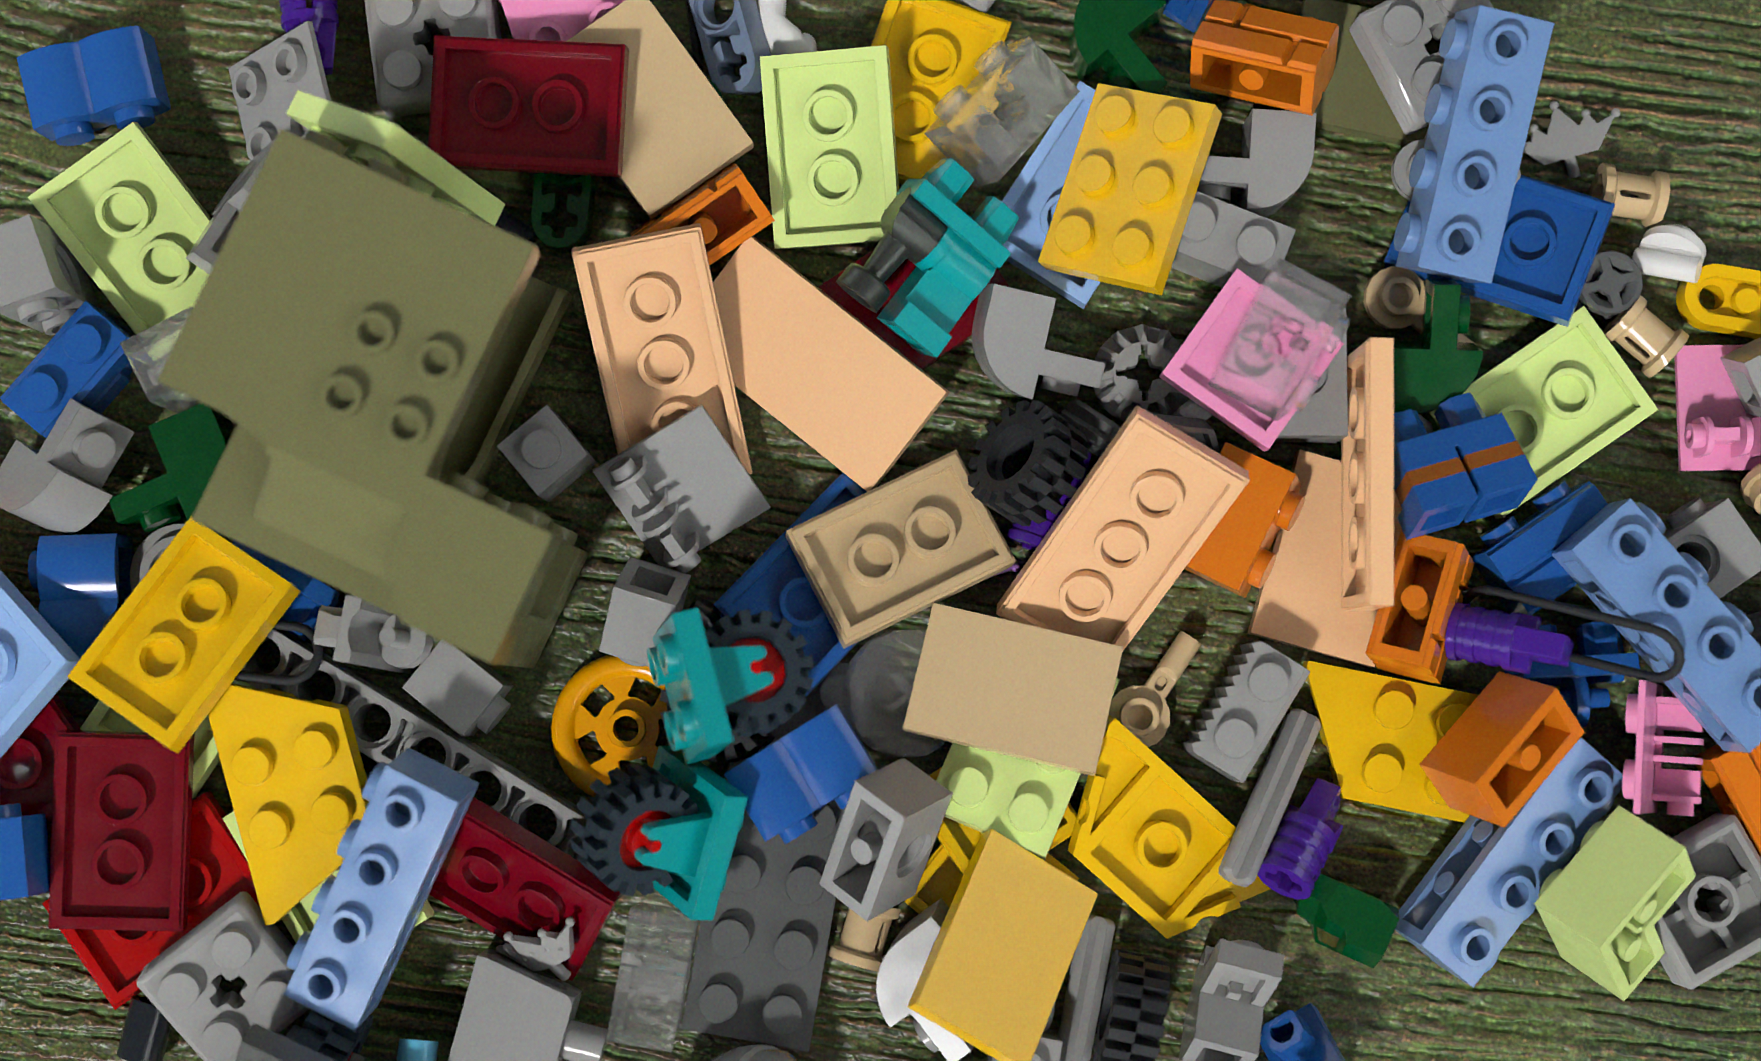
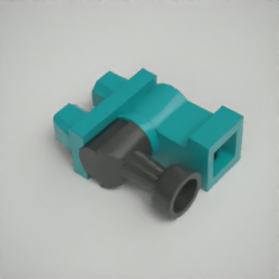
[836,158,1019,358]

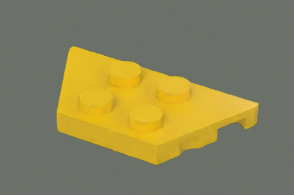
[1303,661,1478,823]
[208,683,370,926]
[1067,715,1271,939]

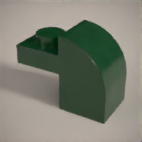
[1069,0,1168,95]
[1393,278,1483,413]
[109,403,235,532]

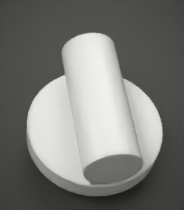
[1632,224,1706,283]

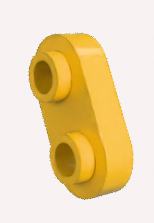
[1676,264,1761,339]

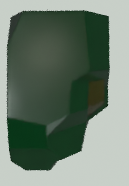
[1293,873,1399,969]

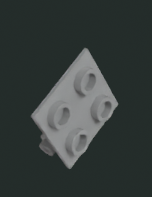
[228,21,331,162]
[593,404,770,573]

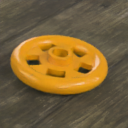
[551,655,667,798]

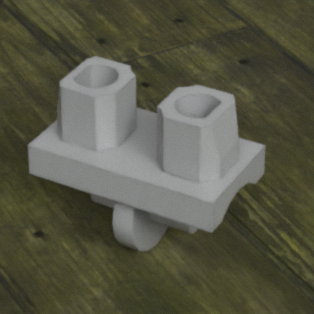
[313,595,433,675]

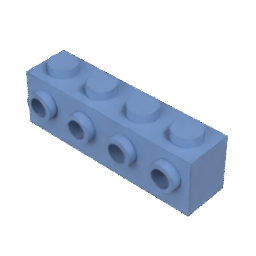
[1394,5,1554,284]
[1551,498,1761,753]
[1395,738,1623,988]
[284,747,479,1031]

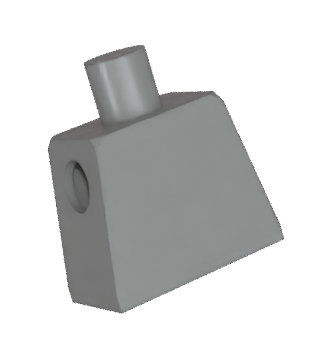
[448,948,609,1061]

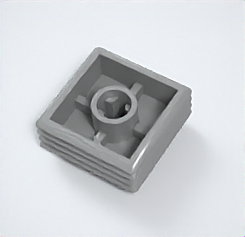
[364,0,501,118]
[1350,0,1494,135]
[1654,813,1761,989]
[136,892,310,1061]

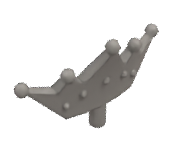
[1523,101,1621,179]
[496,917,575,982]

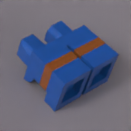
[1394,392,1538,540]

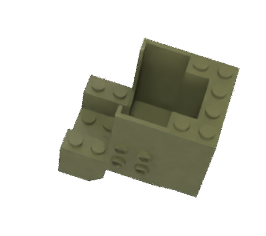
[157,128,588,669]

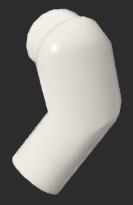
[756,0,817,55]

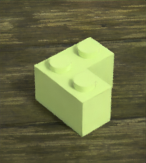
[1534,805,1696,1001]

